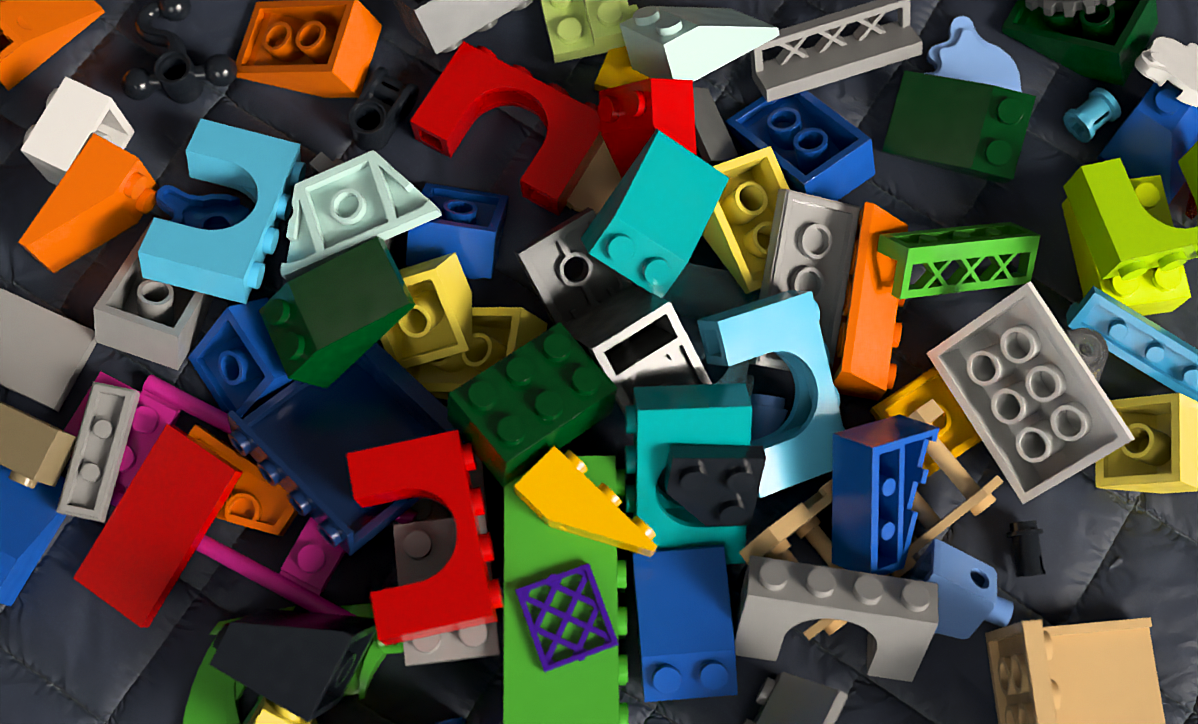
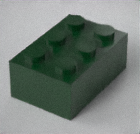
[447,322,618,487]

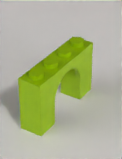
[1063,141,1198,280]

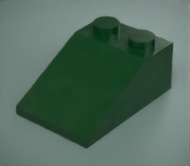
[1002,0,1158,86]
[881,70,1036,184]
[259,237,416,389]

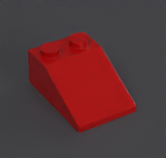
[598,78,697,178]

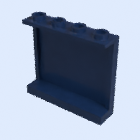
[227,342,466,556]

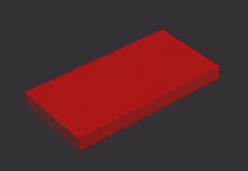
[73,424,243,628]

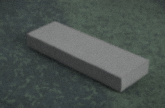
[56,381,140,523]

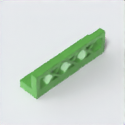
[877,222,1041,299]

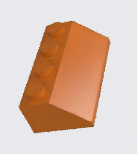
[831,202,908,401]

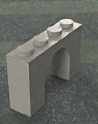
[733,555,939,682]

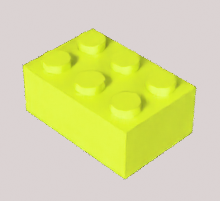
[1062,175,1191,316]

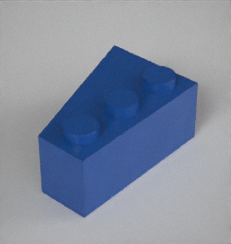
[832,414,940,575]

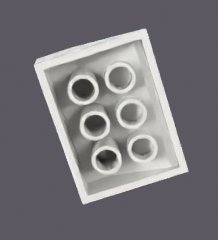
[926,282,1135,504]

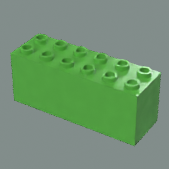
[503,456,629,724]

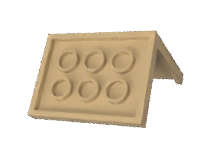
[985,617,1166,724]

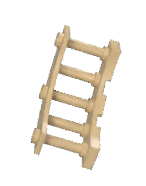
[738,398,1003,640]

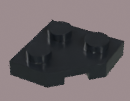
[664,445,767,526]

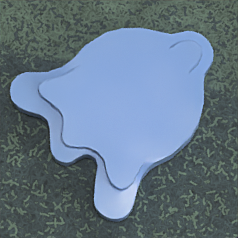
[924,16,1022,92]

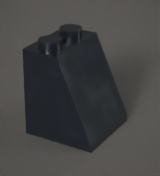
[209,609,376,722]

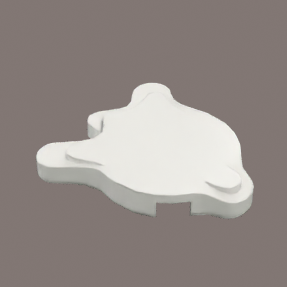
[1135,37,1198,107]

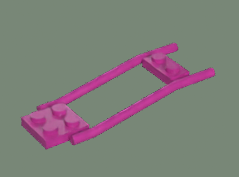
[64,371,418,616]

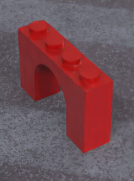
[410,41,604,216]
[346,430,503,645]

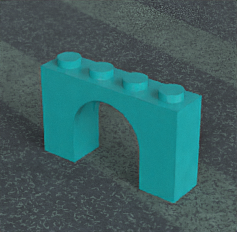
[625,383,752,564]

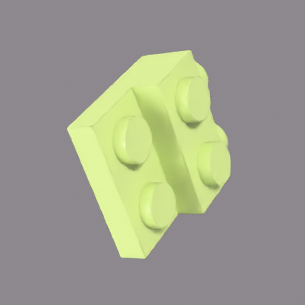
[540,0,638,63]

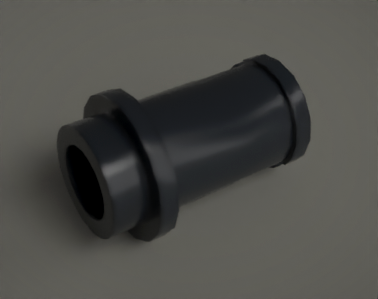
[1006,520,1046,577]

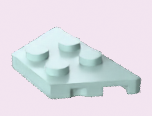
[280,150,442,281]

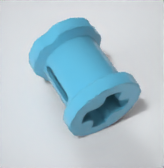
[1063,88,1121,143]

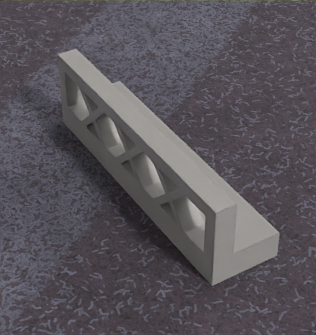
[750,0,922,103]

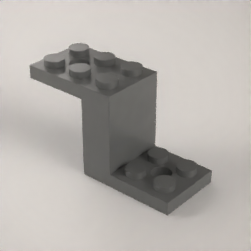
[514,207,712,417]

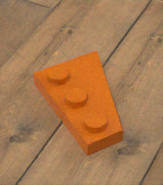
[188,424,298,536]

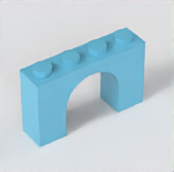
[138,118,306,304]
[697,290,845,498]

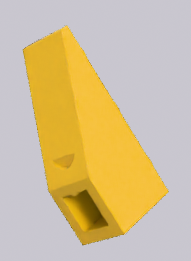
[514,446,657,557]

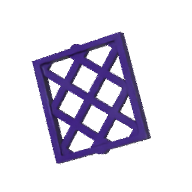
[516,563,619,673]

